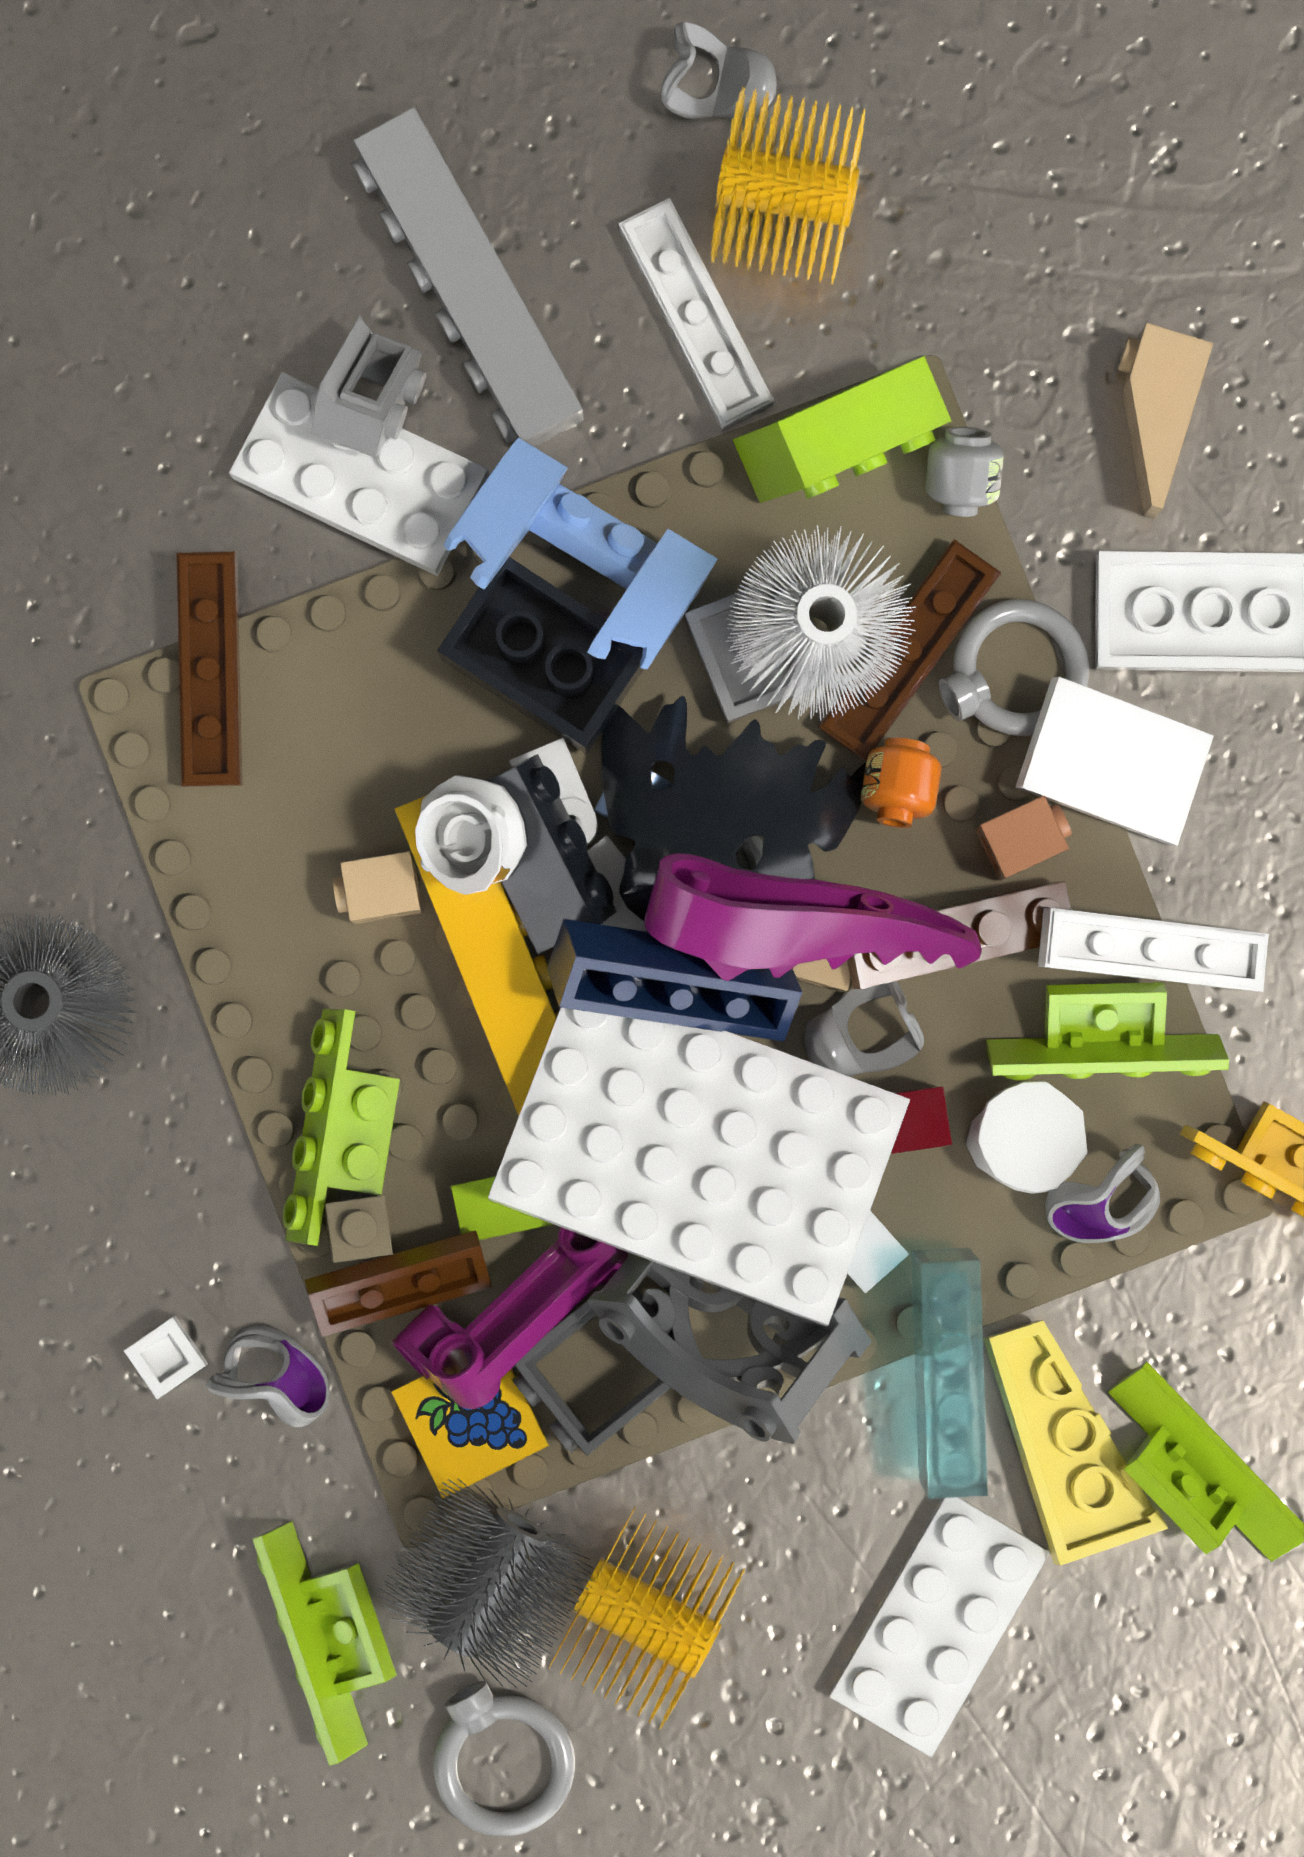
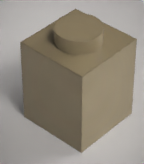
[324,1195,393,1263]

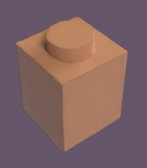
[974,795,1072,882]

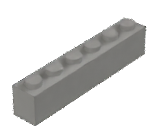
[351,107,584,447]

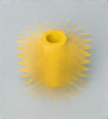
[710,86,866,285]
[548,1507,745,1730]

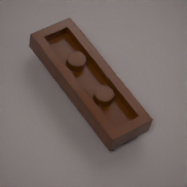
[305,1230,492,1337]

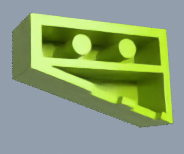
[732,356,952,503]

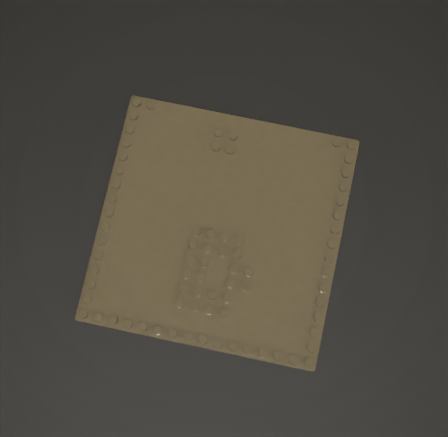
[79,355,1274,1548]

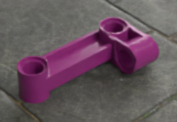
[391,1227,628,1409]

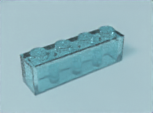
[911,1247,988,1499]

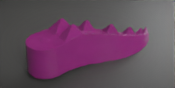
[644,853,982,981]

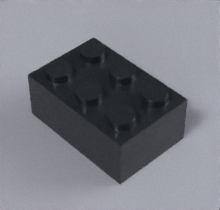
[437,557,644,755]

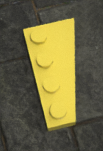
[983,1320,1169,1566]

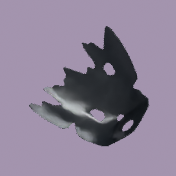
[601,695,866,921]

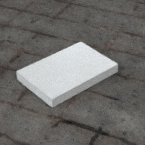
[1015,677,1214,845]

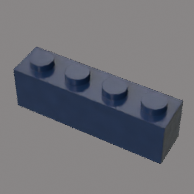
[547,918,802,1041]

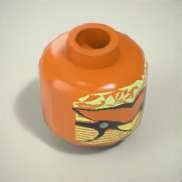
[861,737,942,828]

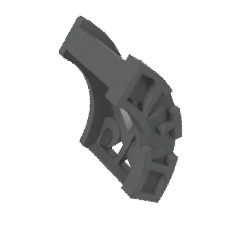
[588,1253,872,1444]

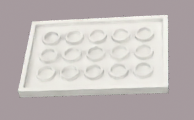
[488,1008,910,1327]

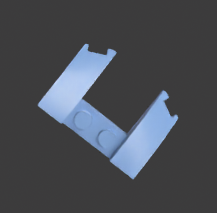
[443,438,717,670]

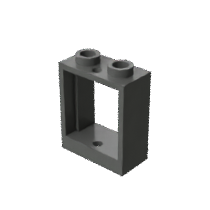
[512,1288,671,1456]

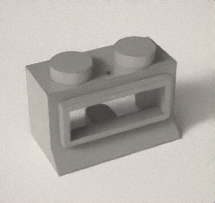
[310,315,426,458]

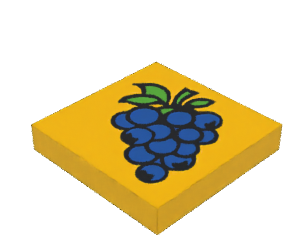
[392,1368,550,1499]

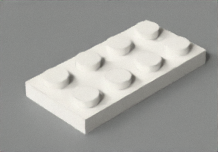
[229,372,490,576]
[1095,551,1304,672]
[828,1490,1050,1758]

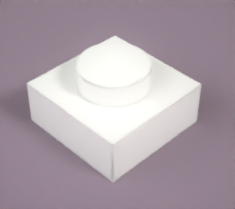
[124,1316,208,1399]

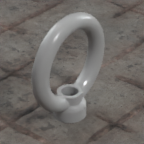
[939,599,1089,736]
[433,1681,575,1836]

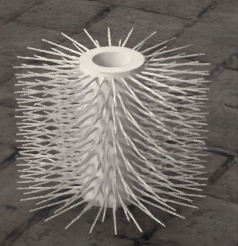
[725,525,916,721]

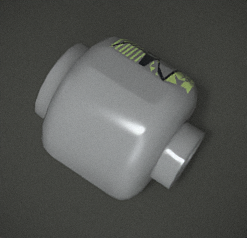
[925,427,1004,517]

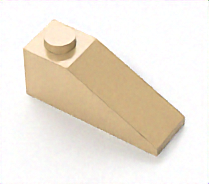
[1118,323,1214,519]

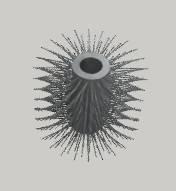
[0,911,137,1096]
[378,1479,595,1689]

